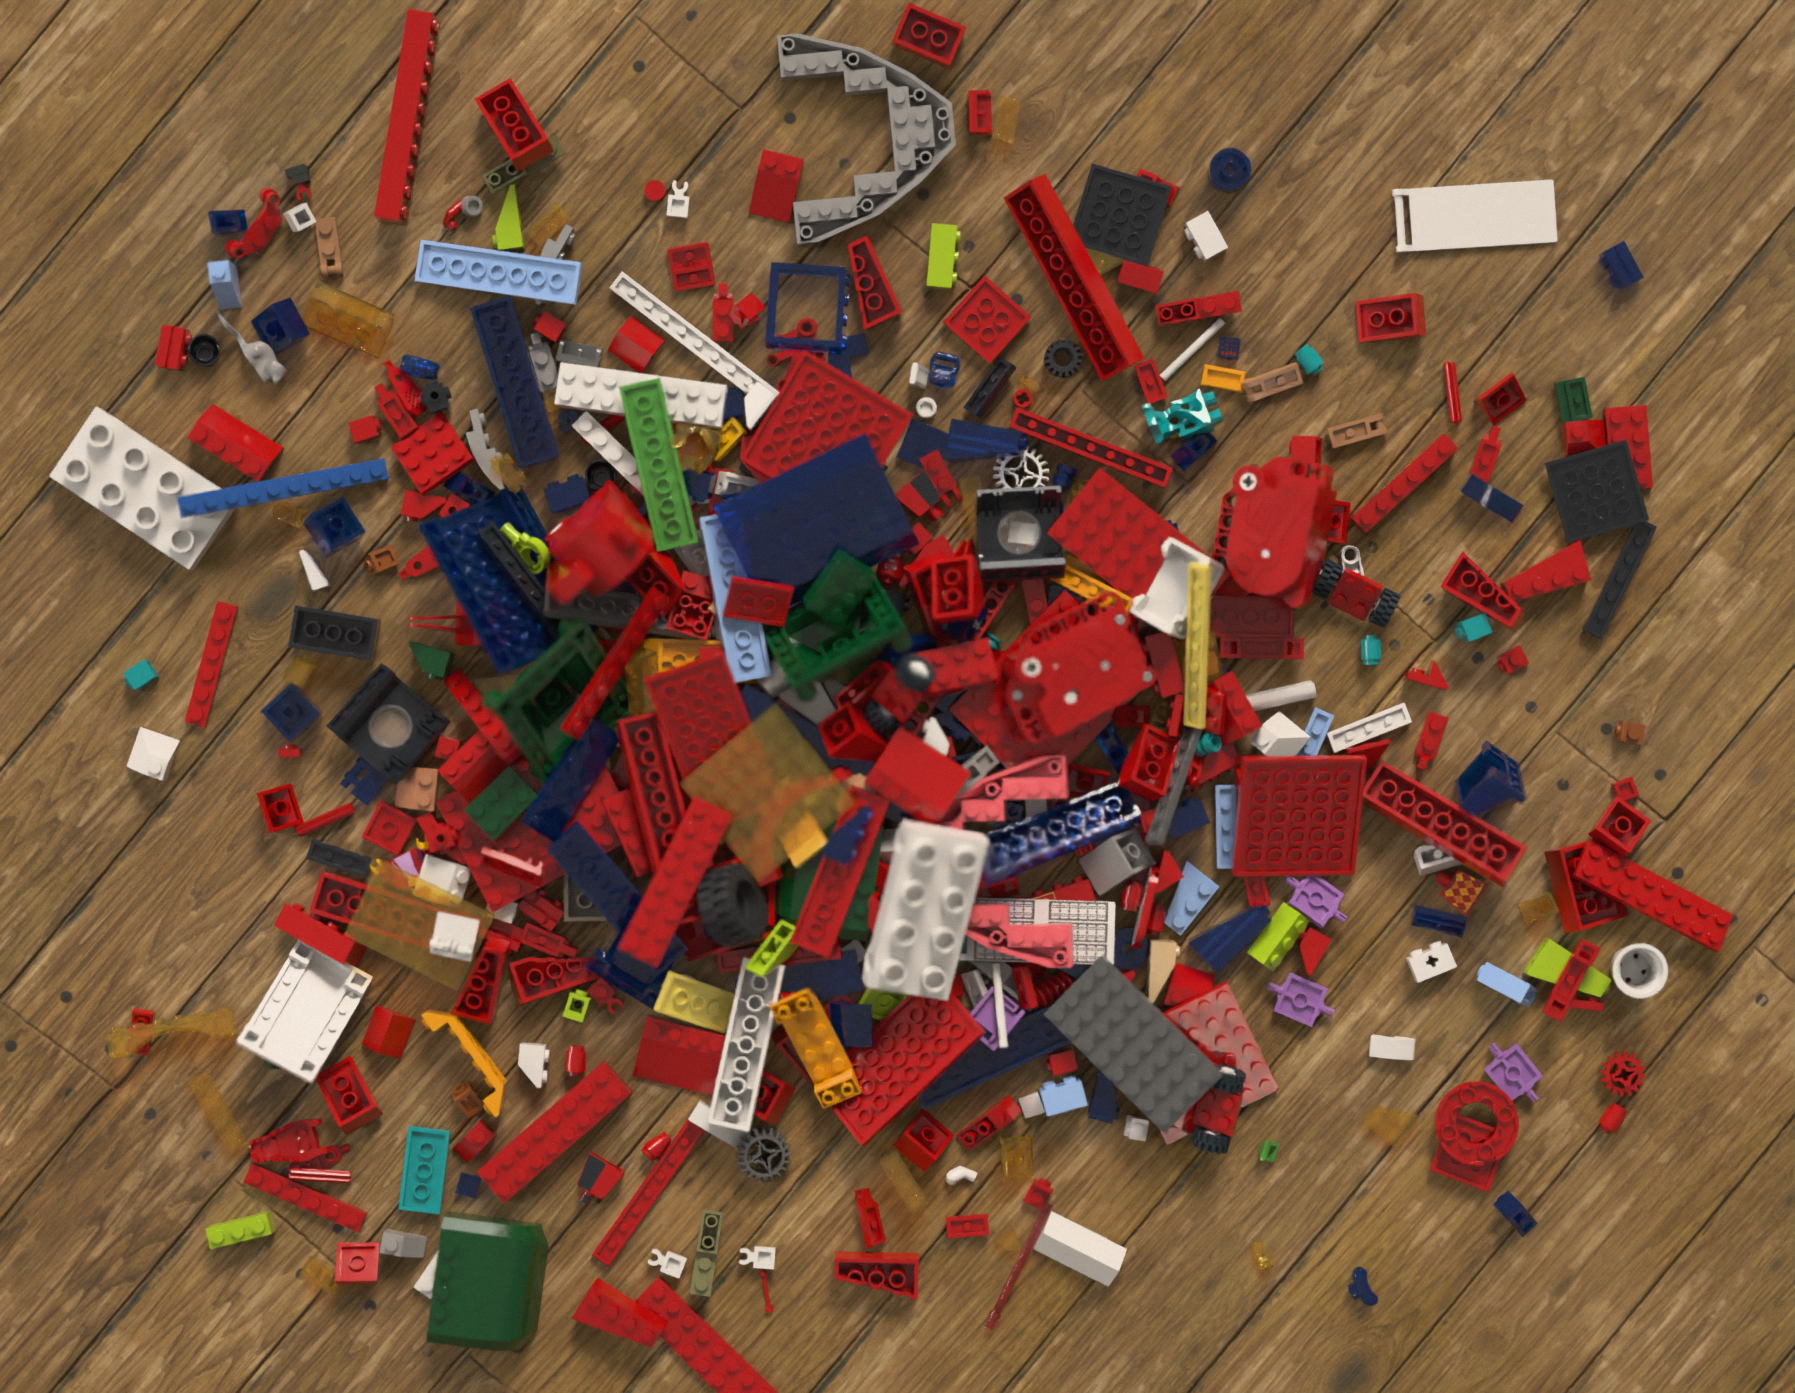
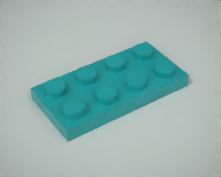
[398,1125,451,1215]

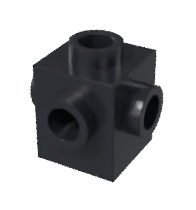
[420,381,452,415]

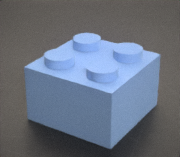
[1039,1075,1088,1117]

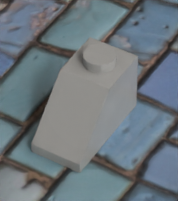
[379,1229,428,1258]

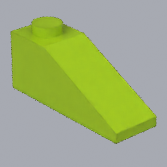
[493,184,525,252]
[745,919,798,978]

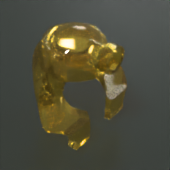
[668,424,722,474]

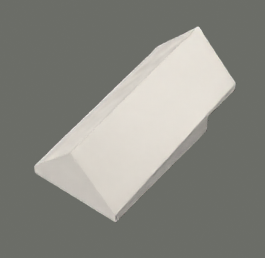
[1033,1211,1127,1287]

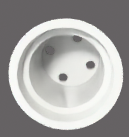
[1610,944,1668,998]

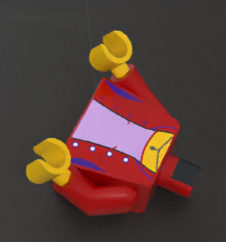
[370,836,435,898]

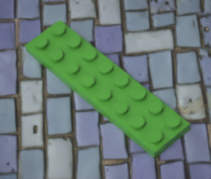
[619,377,699,552]

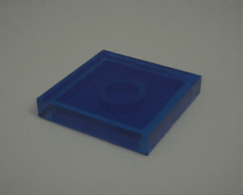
[896,418,951,469]

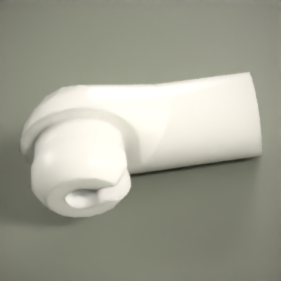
[946,1166,977,1185]

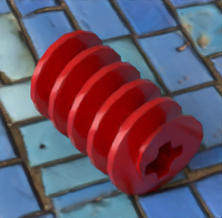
[1033,971,1073,1008]

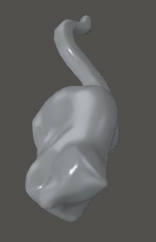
[216,310,287,385]

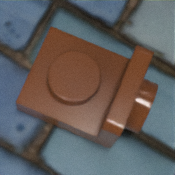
[364,545,400,577]
[1614,721,1645,745]
[451,1081,484,1119]

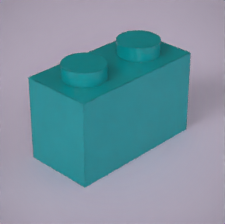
[1454,613,1493,642]

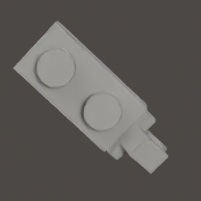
[529,332,559,392]

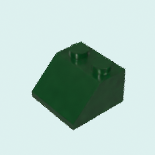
[409,641,455,680]

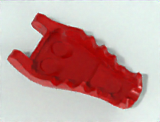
[249,1118,329,1163]

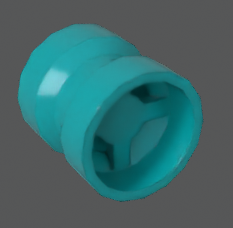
[1195,732,1221,757]

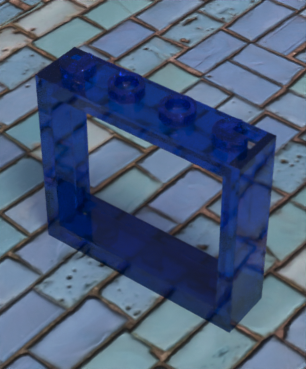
[765,262,850,353]

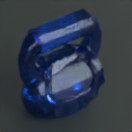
[928,351,960,388]

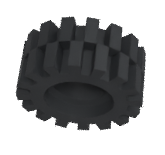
[1044,339,1082,378]

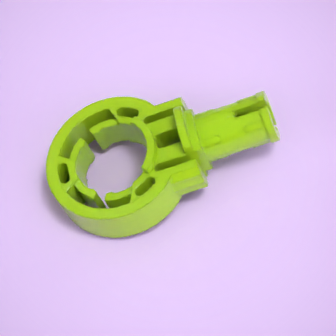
[500,522,550,574]

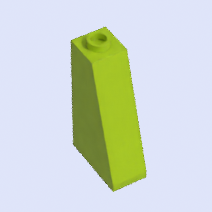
[1523,938,1612,997]

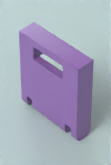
[970,986,1026,1052]

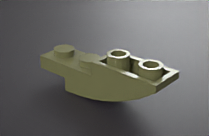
[482,135,567,194]
[690,1210,724,1297]

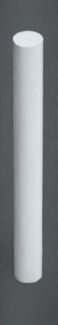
[1160,318,1225,381]
[992,963,1008,1048]

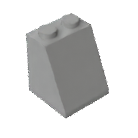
[778,681,836,725]
[1079,828,1156,896]

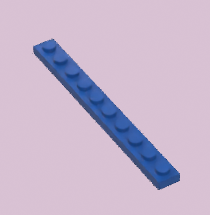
[177,458,389,518]

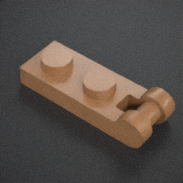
[315,217,344,277]
[1242,362,1303,402]
[1326,413,1388,449]

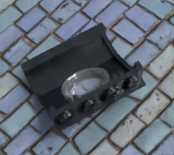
[975,486,1066,582]
[326,663,451,785]

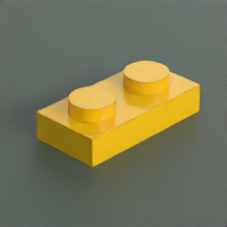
[707,417,747,462]

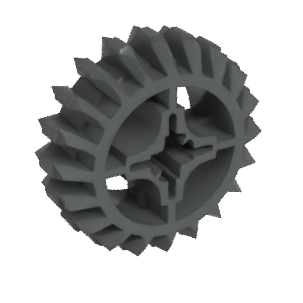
[735,1126,792,1183]

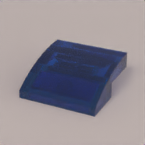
[830,1002,872,1047]

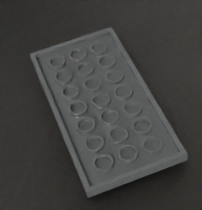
[1044,954,1223,1133]

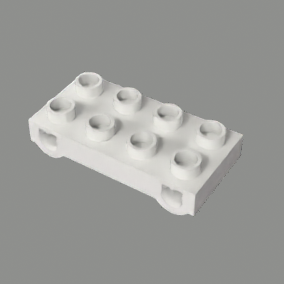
[50,406,235,571]
[862,820,989,1000]

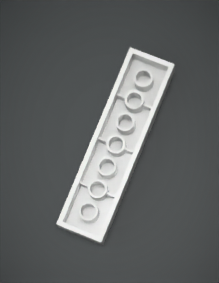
[554,362,728,430]
[708,956,786,1132]

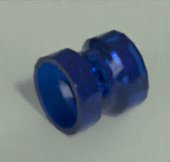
[1051,463,1078,490]

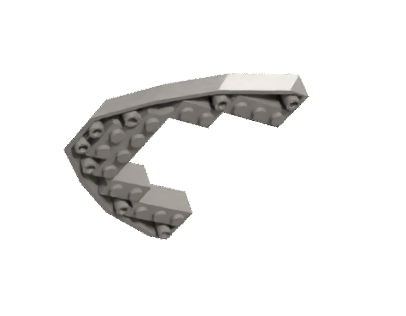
[777,34,956,247]

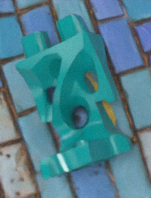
[1142,389,1223,445]

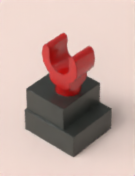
[285,164,312,201]

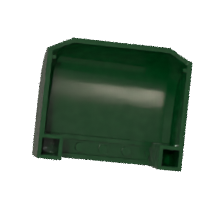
[775,804,885,941]
[426,1211,549,1351]

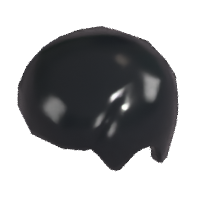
[188,334,220,368]
[585,460,617,491]

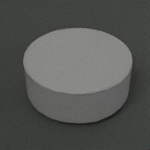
[461,196,483,217]

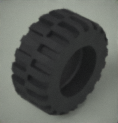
[697,863,769,948]

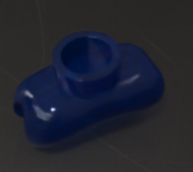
[399,354,441,380]
[1347,1267,1378,1306]

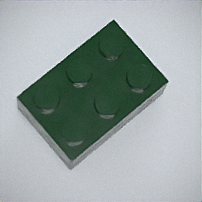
[803,549,876,628]
[464,766,542,842]

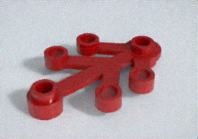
[767,318,826,392]

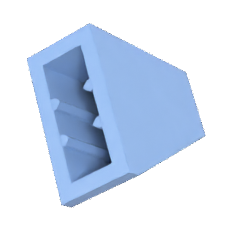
[208,260,242,310]
[1477,962,1539,1008]

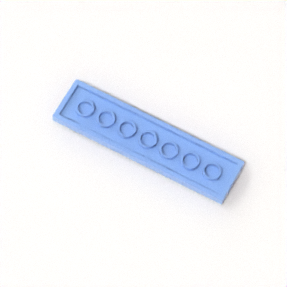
[414,240,583,305]
[698,511,772,683]

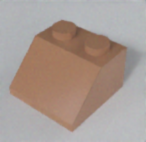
[395,766,440,811]

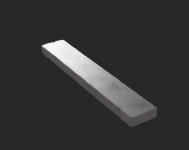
[1145,727,1202,845]

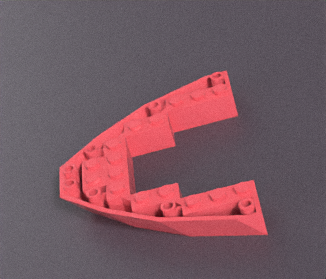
[924,755,1074,968]

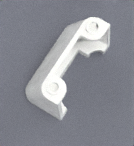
[1130,537,1223,639]

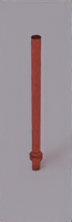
[985,1202,1053,1330]

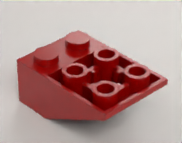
[666,571,714,641]

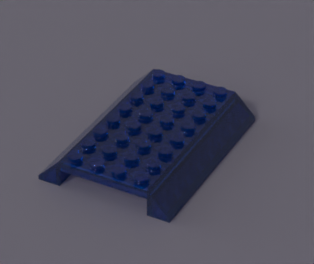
[714,433,920,606]
[418,483,599,674]

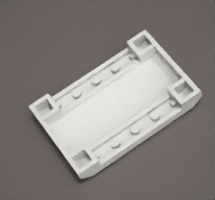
[237,939,373,1084]

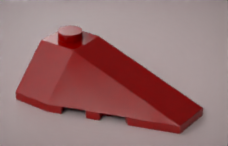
[508,957,600,1007]

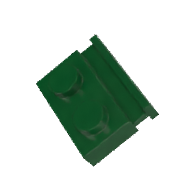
[1554,377,1593,424]

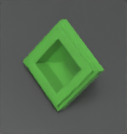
[1259,1140,1279,1163]

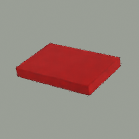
[722,576,794,627]

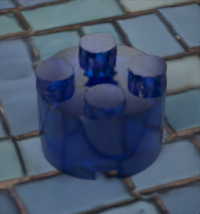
[1207,148,1252,193]

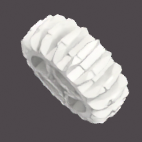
[993,446,1049,489]

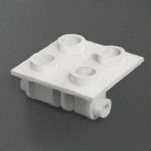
[429,911,480,962]

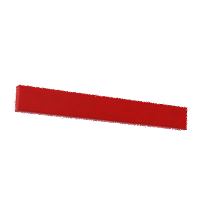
[592,1118,705,1267]

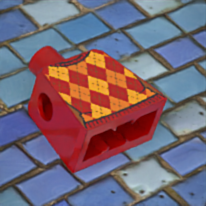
[1435,870,1489,917]

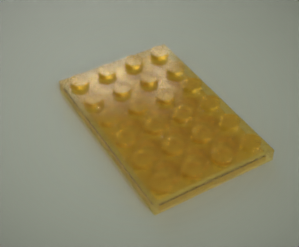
[344,859,495,991]

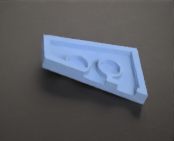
[1165,861,1219,936]

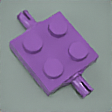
[1285,875,1347,929]
[1266,972,1335,1027]
[1484,1042,1543,1103]

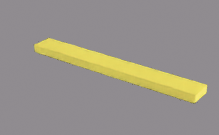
[1184,562,1211,729]

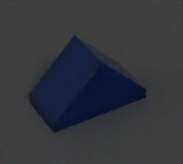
[208,210,248,236]

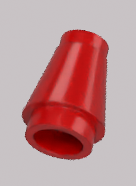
[641,1132,672,1162]

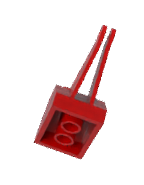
[932,539,983,623]
[408,603,520,647]

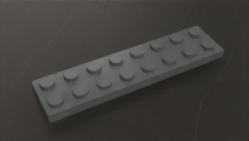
[544,581,711,640]

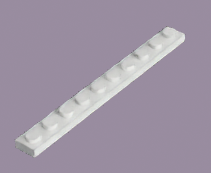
[609,272,779,411]

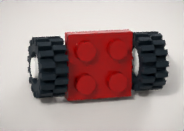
[1311,559,1400,628]
[864,653,936,734]
[1191,1064,1246,1154]

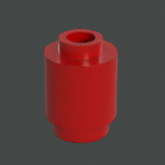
[1120,879,1145,911]
[1146,904,1166,935]
[565,1046,587,1076]
[1598,1102,1627,1135]

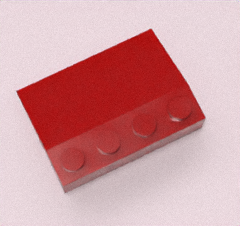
[863,726,971,826]
[1544,838,1628,933]
[633,1015,727,1096]

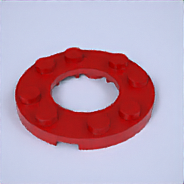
[1434,1081,1519,1166]

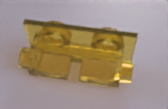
[489,451,527,494]

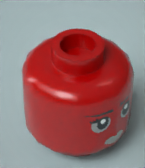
[876,554,905,586]

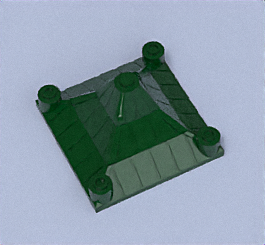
[762,566,912,703]
[483,617,639,790]

